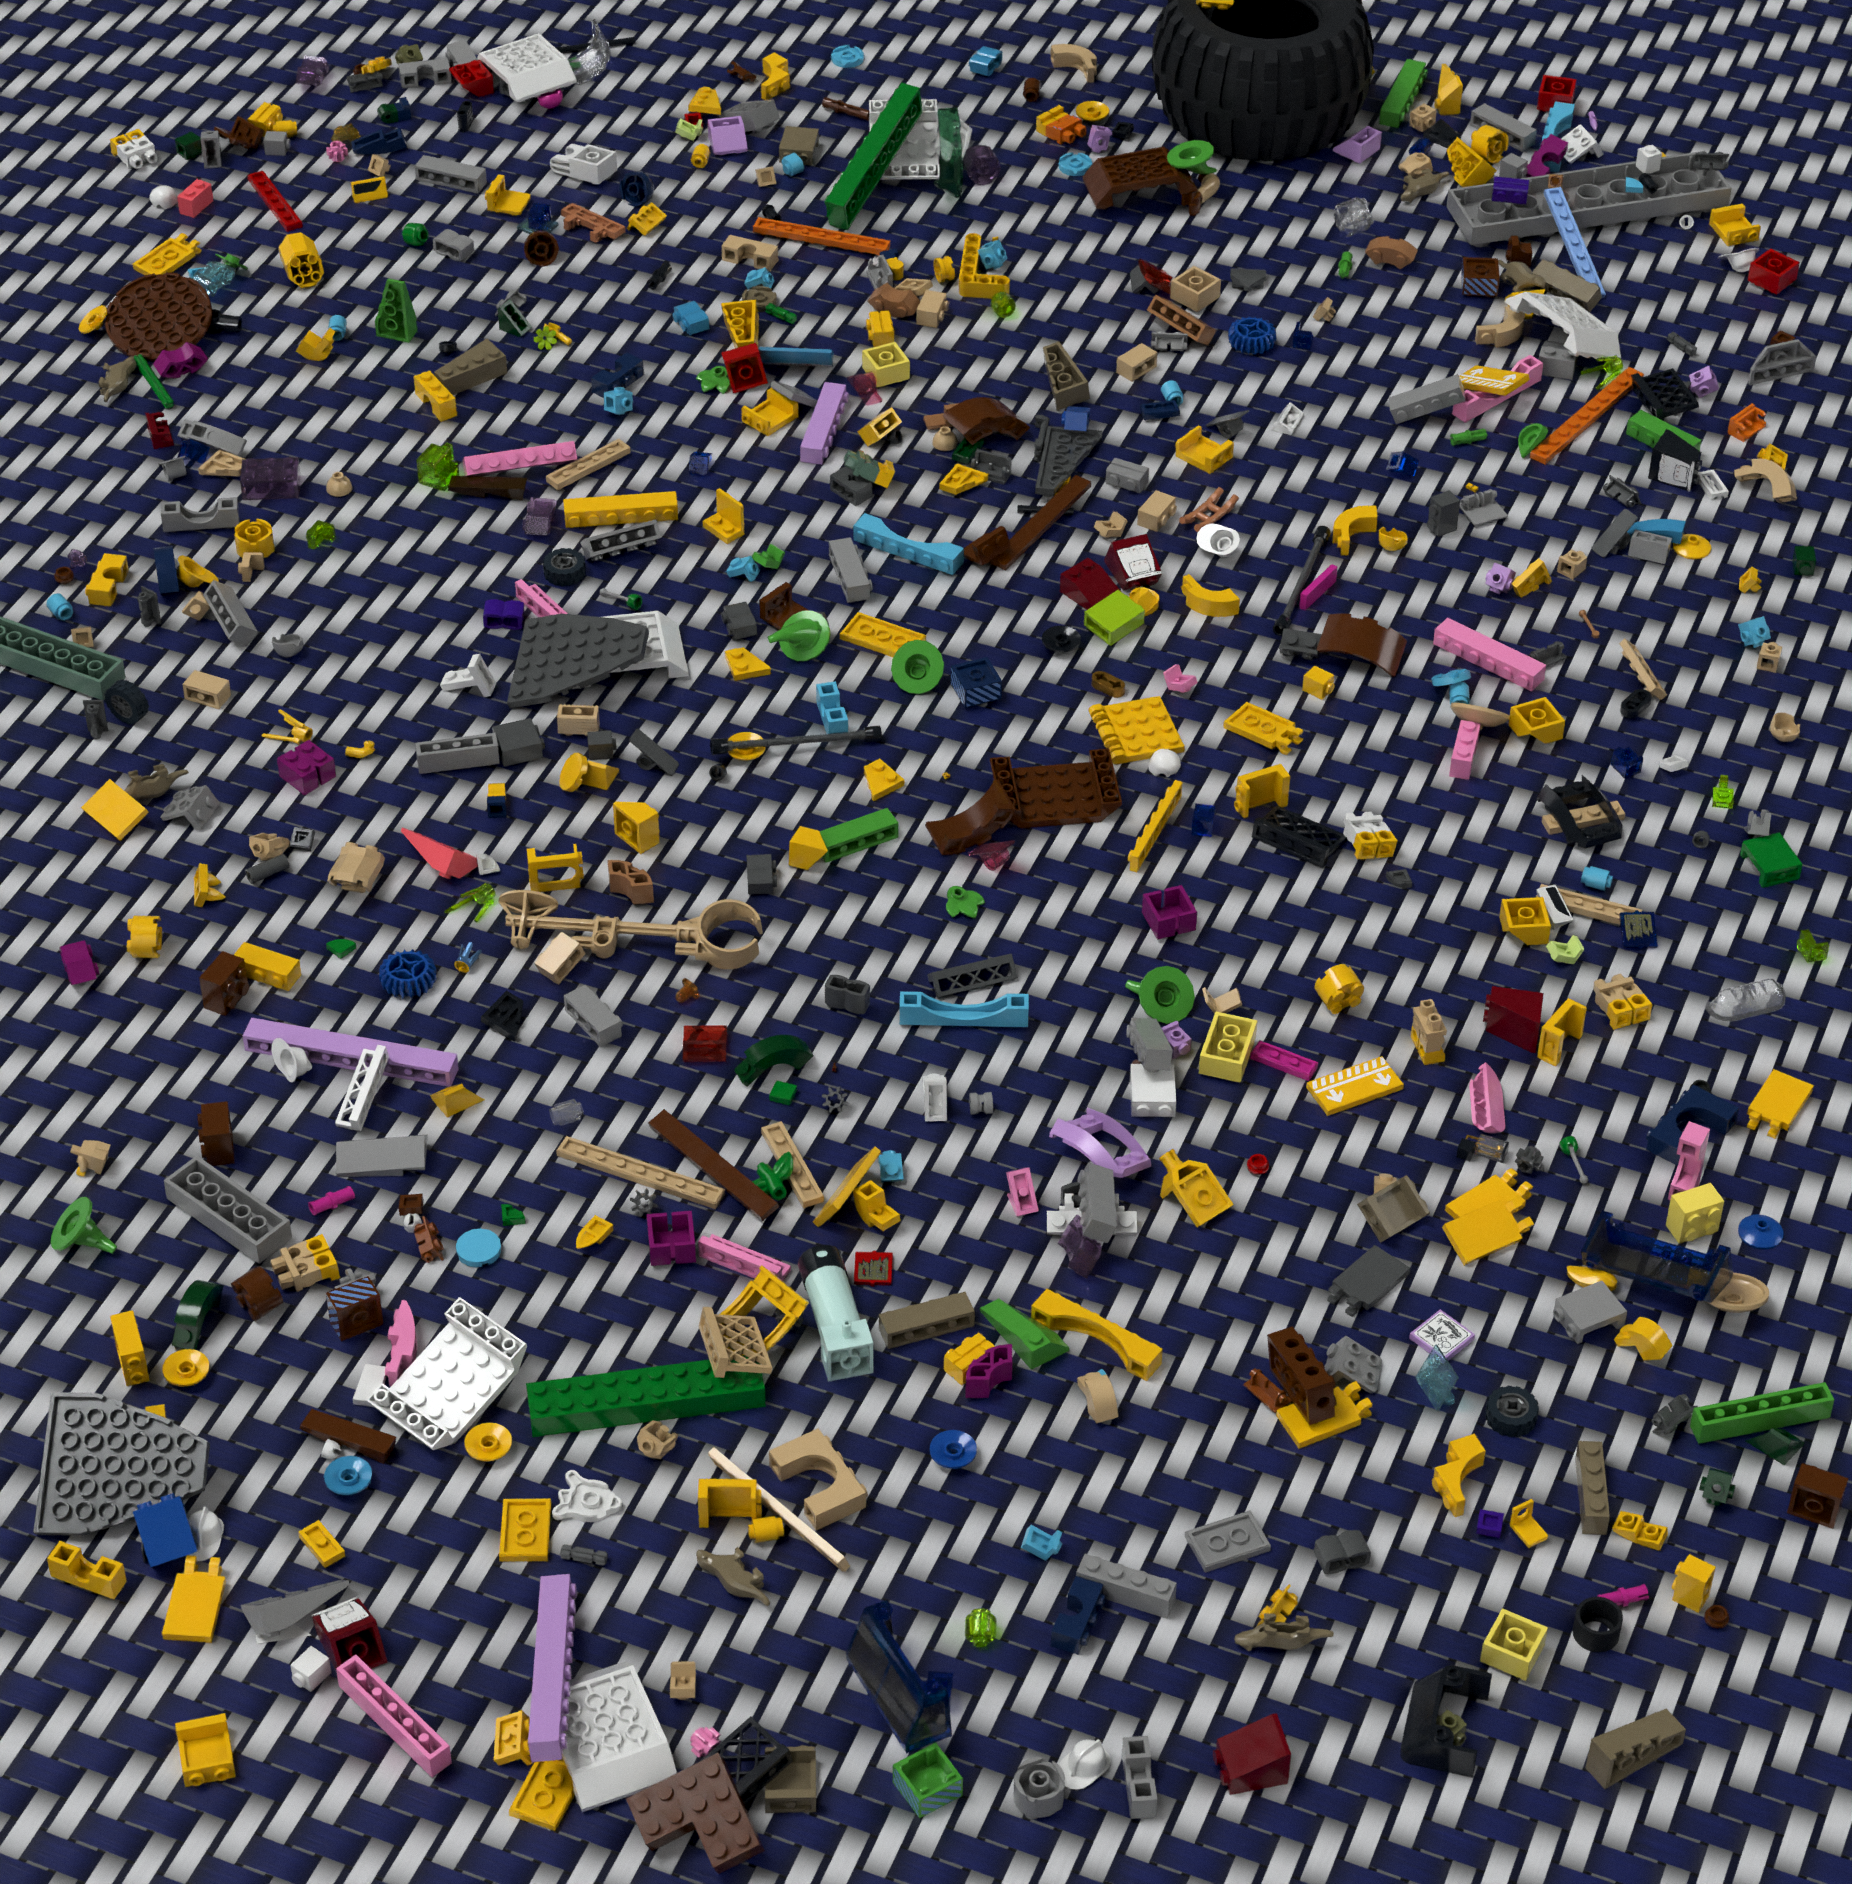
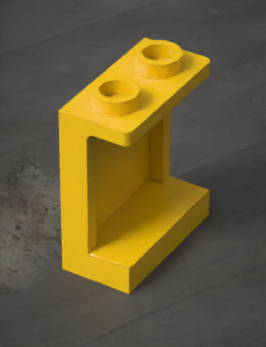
[1709,203,1761,246]
[741,388,798,436]
[1175,425,1234,474]
[1234,764,1290,818]
[1537,998,1587,1067]
[698,1479,762,1528]
[175,1713,236,1787]

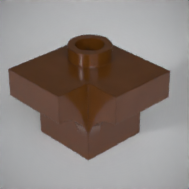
[1506,236,1532,267]

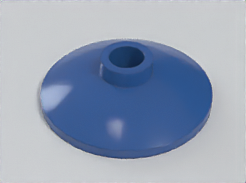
[1738,1214,1783,1250]
[930,1430,977,1469]

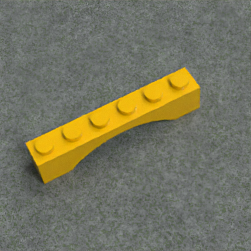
[1031,1289,1163,1381]

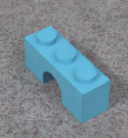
[816,681,848,734]

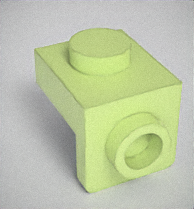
[675,118,703,141]
[1546,935,1584,964]

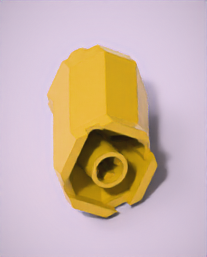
[278,232,324,288]

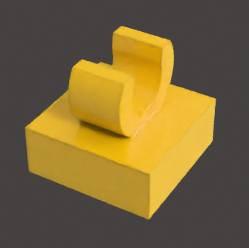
[1739,567,1762,593]

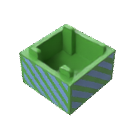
[893,1742,963,1819]

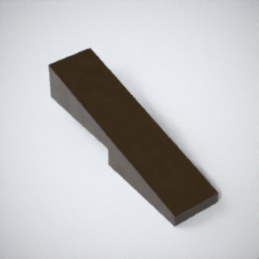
[448,476,527,501]

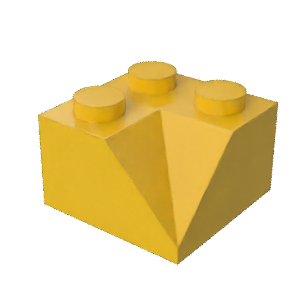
[1508,697,1565,744]
[613,802,660,854]
[1499,897,1551,945]

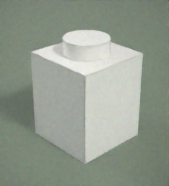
[1636,145,1662,174]
[290,1646,331,1692]

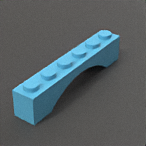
[1540,101,1575,173]
[853,513,964,575]
[900,991,1029,1027]

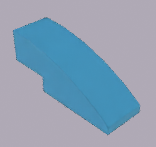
[1627,519,1686,544]

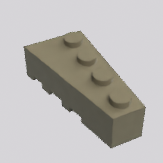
[434,339,507,395]
[1043,342,1090,410]
[1586,1708,1686,1789]

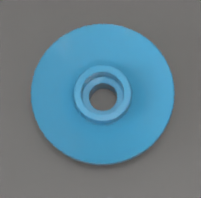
[324,1456,372,1495]

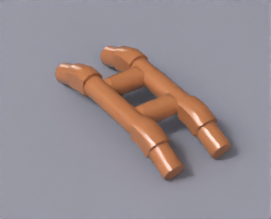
[1179,487,1239,532]

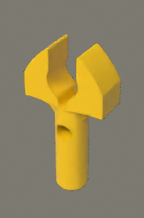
[543,322,572,345]

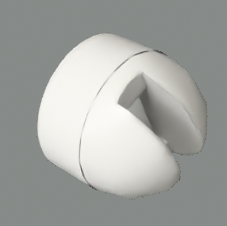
[1679,215,1694,229]
[403,1213,422,1233]
[321,1439,341,1460]

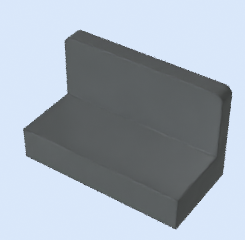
[1130,259,1159,294]

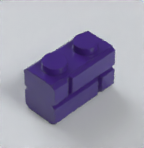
[1492,177,1529,205]

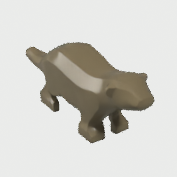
[1401,168,1449,203]
[1498,260,1546,292]
[99,356,136,402]
[124,764,189,801]
[696,1547,770,1606]
[1234,1613,1334,1651]

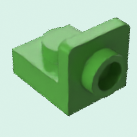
[752,544,785,569]

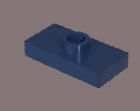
[1140,400,1180,420]

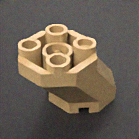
[327,842,385,893]

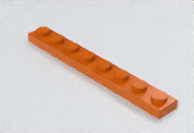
[753,217,890,256]

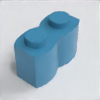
[969,46,1002,76]
[673,301,709,335]

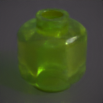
[990,292,1016,318]
[965,1608,997,1647]

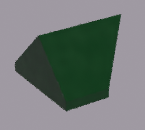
[498,299,532,337]
[1746,1428,1805,1465]

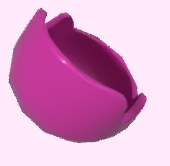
[537,88,563,109]

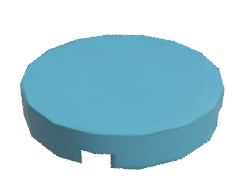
[831,45,864,68]
[1058,152,1092,176]
[1431,669,1471,686]
[456,1228,501,1268]

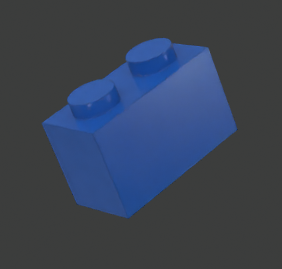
[1061,406,1090,431]

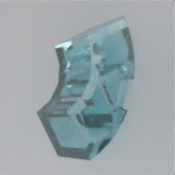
[192,261,236,297]

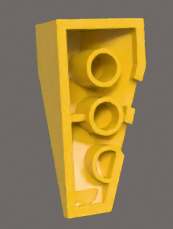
[1435,64,1463,115]
[1446,137,1497,187]

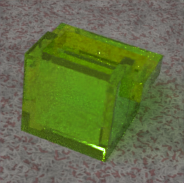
[416,442,459,491]

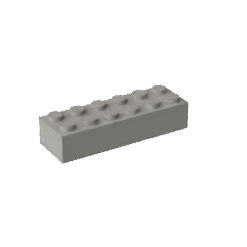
[164,1156,292,1264]

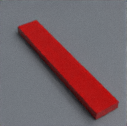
[247,170,303,232]

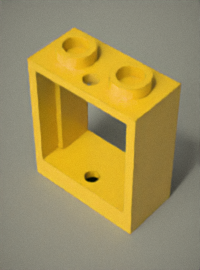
[110,1310,150,1386]

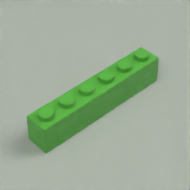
[1379,59,1428,128]
[1690,1382,1834,1444]

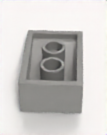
[719,99,780,133]
[1538,340,1579,380]

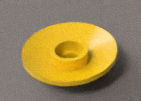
[1076,101,1109,121]
[79,305,108,334]
[1673,534,1711,559]
[727,732,766,760]
[162,1349,209,1387]
[464,1423,512,1461]

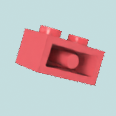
[177,179,213,218]

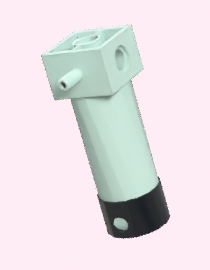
[798,1245,873,1381]

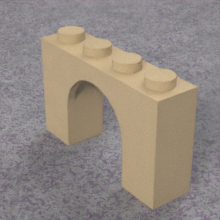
[769,1428,868,1531]

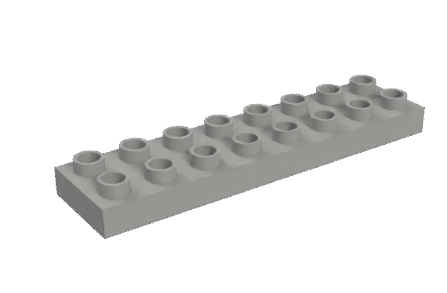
[1447,151,1732,247]

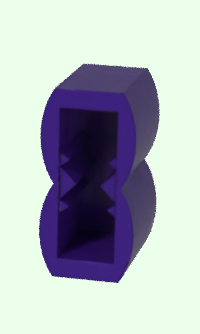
[483,599,524,630]

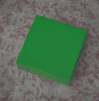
[769,1080,797,1105]

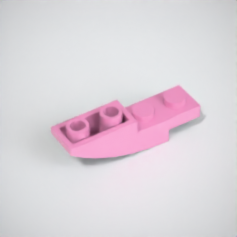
[385,1300,417,1386]

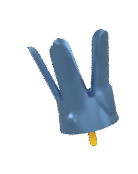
[454,942,482,973]

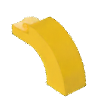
[1181,574,1240,617]

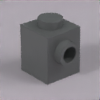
[587,730,617,760]

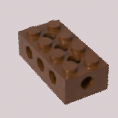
[1267,1326,1337,1425]

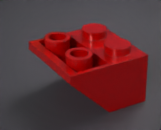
[449,60,494,97]

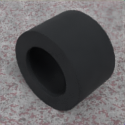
[1573,1597,1623,1652]

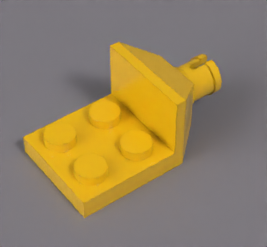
[1159,1149,1234,1228]

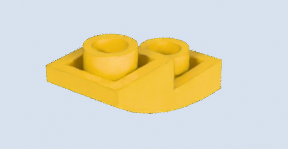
[1612,1511,1668,1551]

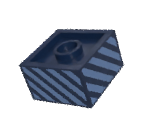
[950,657,1002,708]

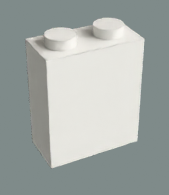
[1130,1064,1176,1117]

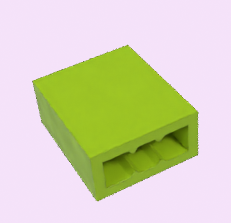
[1084,590,1145,646]

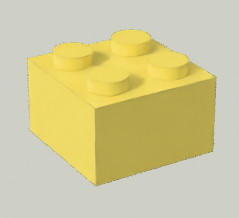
[862,342,910,388]
[1666,1183,1724,1244]
[1480,1608,1548,1681]

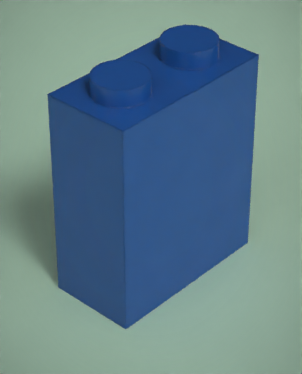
[133,1493,199,1567]

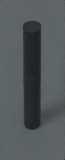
[1017,505,1074,515]

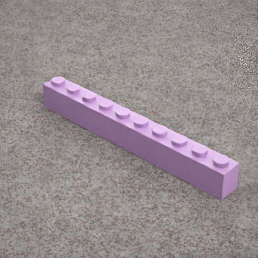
[243,1018,459,1087]
[528,1574,577,1762]

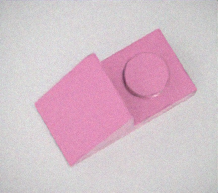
[1006,1167,1039,1216]

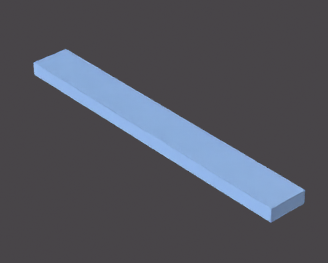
[1543,187,1606,298]

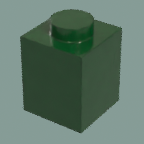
[175,131,202,160]
[1792,546,1816,576]

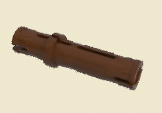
[822,97,869,121]

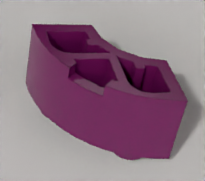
[153,342,208,378]
[59,940,100,985]
[965,1344,1012,1398]

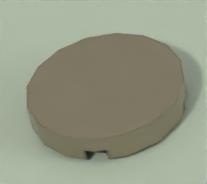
[742,286,777,312]

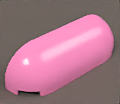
[1469,1062,1505,1134]

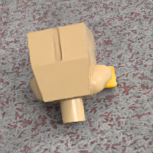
[70,1140,111,1177]

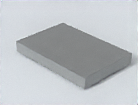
[1185,1511,1271,1572]

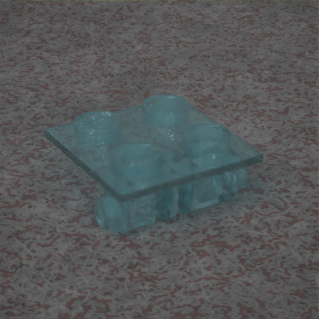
[1415,1345,1459,1411]

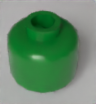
[402,223,429,246]

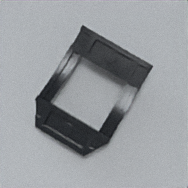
[1537,775,1622,848]

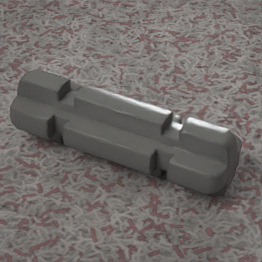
[1667,332,1697,356]
[560,1544,608,1566]

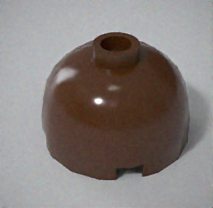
[524,230,559,267]

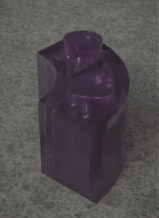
[296,55,329,86]
[522,497,556,536]
[1058,1214,1101,1279]

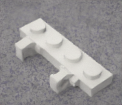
[1047,1194,1137,1235]

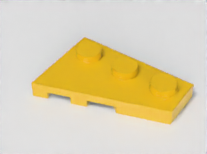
[688,87,721,115]

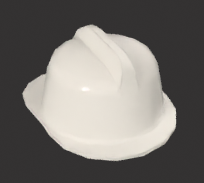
[1718,248,1760,272]
[1197,524,1240,557]
[271,1038,312,1083]
[186,1506,224,1561]
[1058,1739,1111,1790]

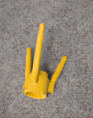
[262,709,313,744]

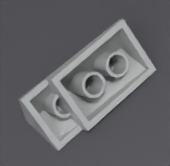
[336,1134,428,1177]

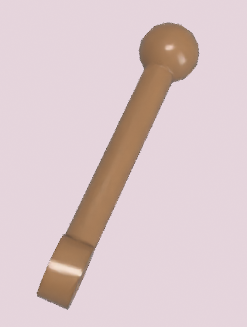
[1579,610,1600,638]

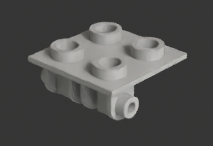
[1459,489,1508,526]

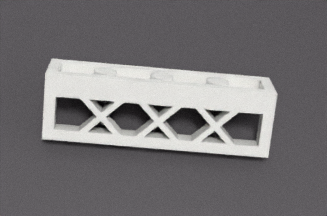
[335,1045,389,1132]

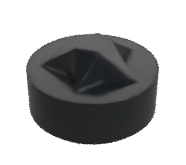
[439,341,457,354]

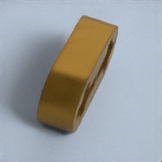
[1091,671,1125,698]

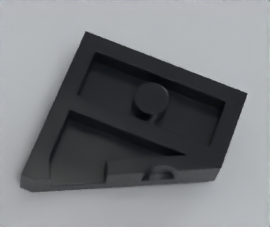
[1423,119,1461,148]
[481,990,524,1042]

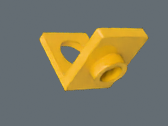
[1510,1499,1548,1548]

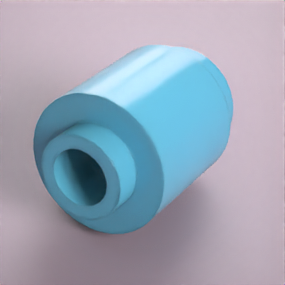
[328,315,347,341]
[1161,380,1184,406]
[46,593,73,620]
[1449,682,1470,705]
[1581,866,1613,891]

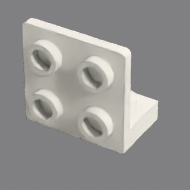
[1561,124,1604,164]

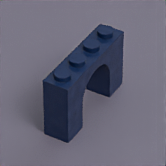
[1646,1084,1739,1166]

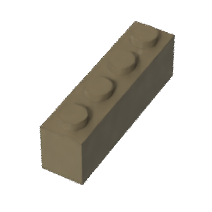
[1532,259,1602,313]
[879,1292,975,1349]
[1575,1441,1610,1535]

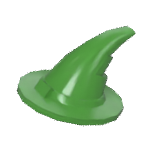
[1167,140,1217,175]
[767,611,831,662]
[891,640,944,694]
[1125,966,1195,1024]
[51,1197,117,1254]

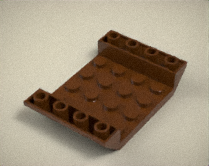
[1082,147,1197,209]
[990,749,1122,828]

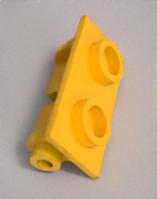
[1256,1584,1298,1627]

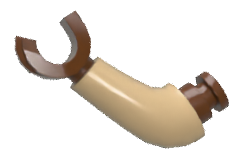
[1181,173,1220,216]

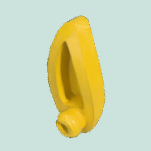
[1567,1265,1617,1291]

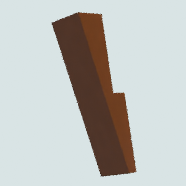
[299,1409,396,1464]

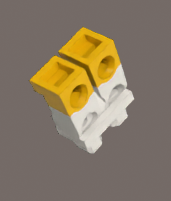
[110,129,157,169]
[1343,812,1398,859]

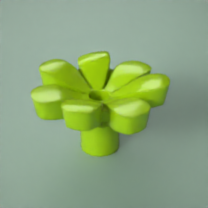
[534,326,557,350]

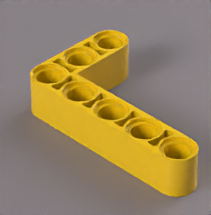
[959,233,1010,299]

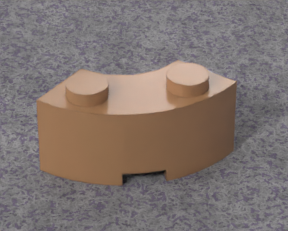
[1365,236,1418,269]
[868,283,920,317]
[607,860,654,905]

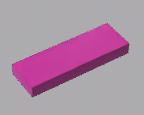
[1299,564,1337,611]
[1250,1040,1318,1081]

